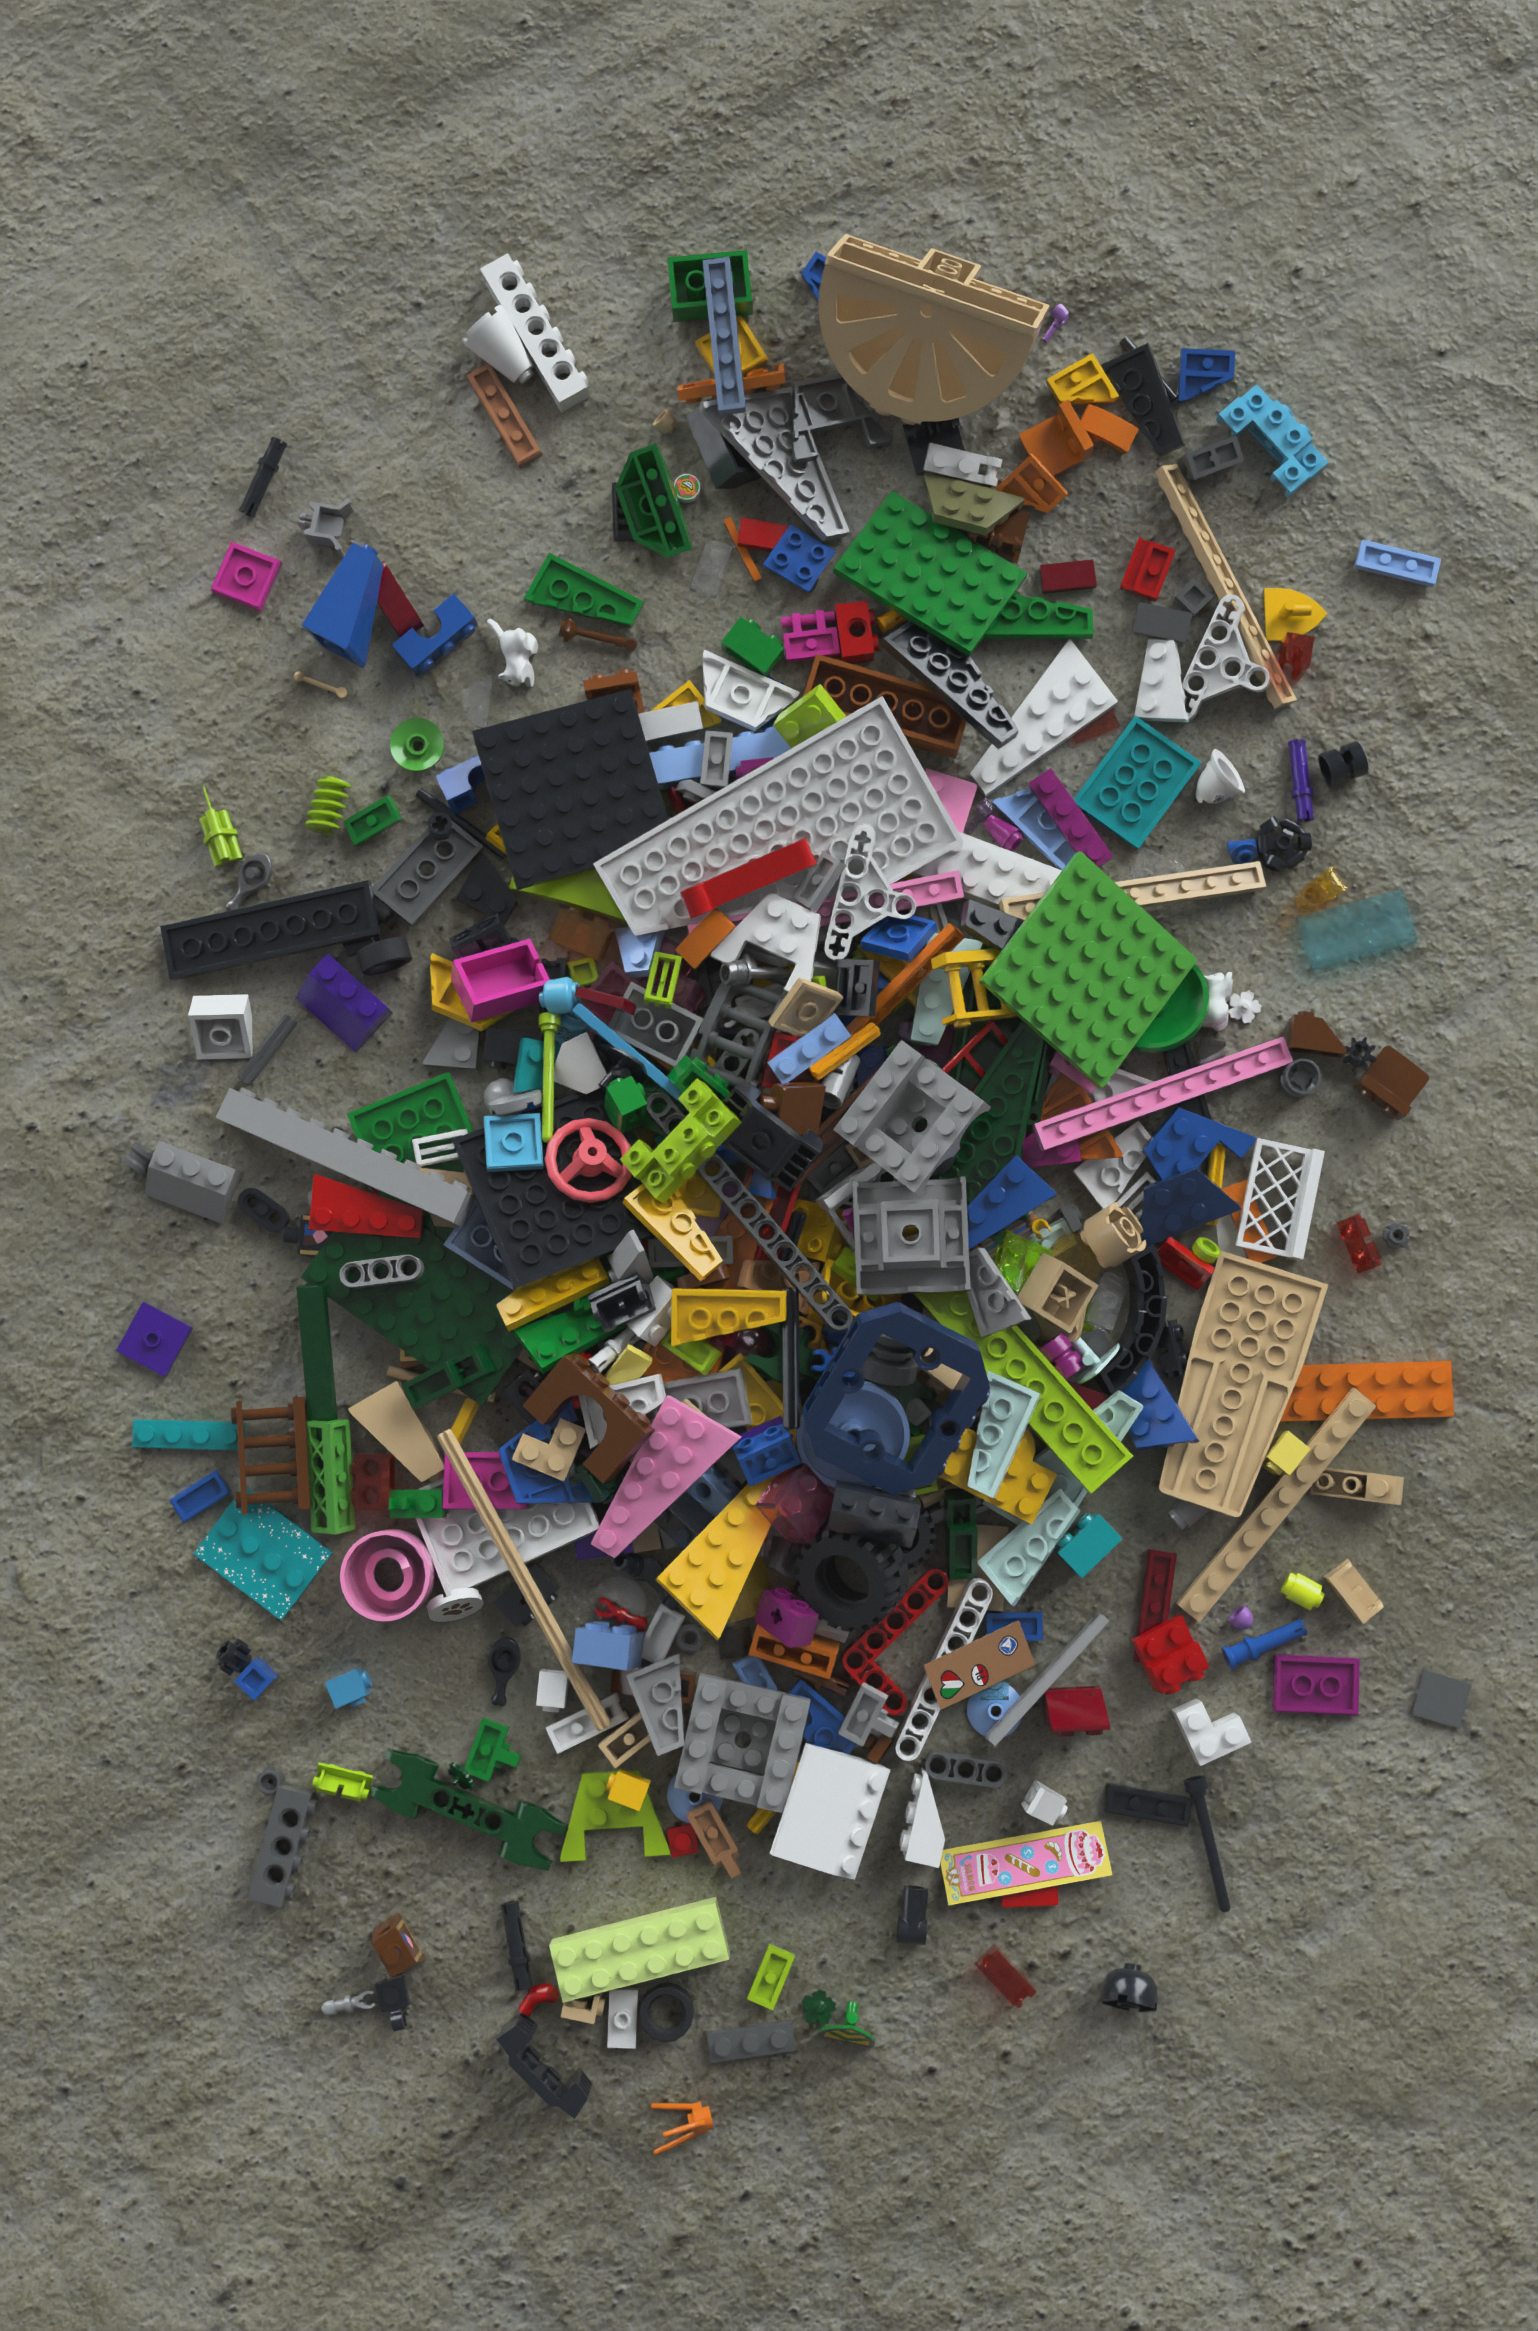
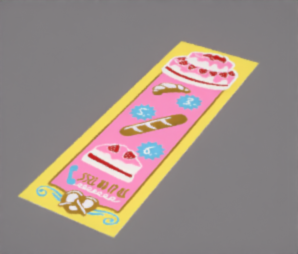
[940,1821,1112,1905]

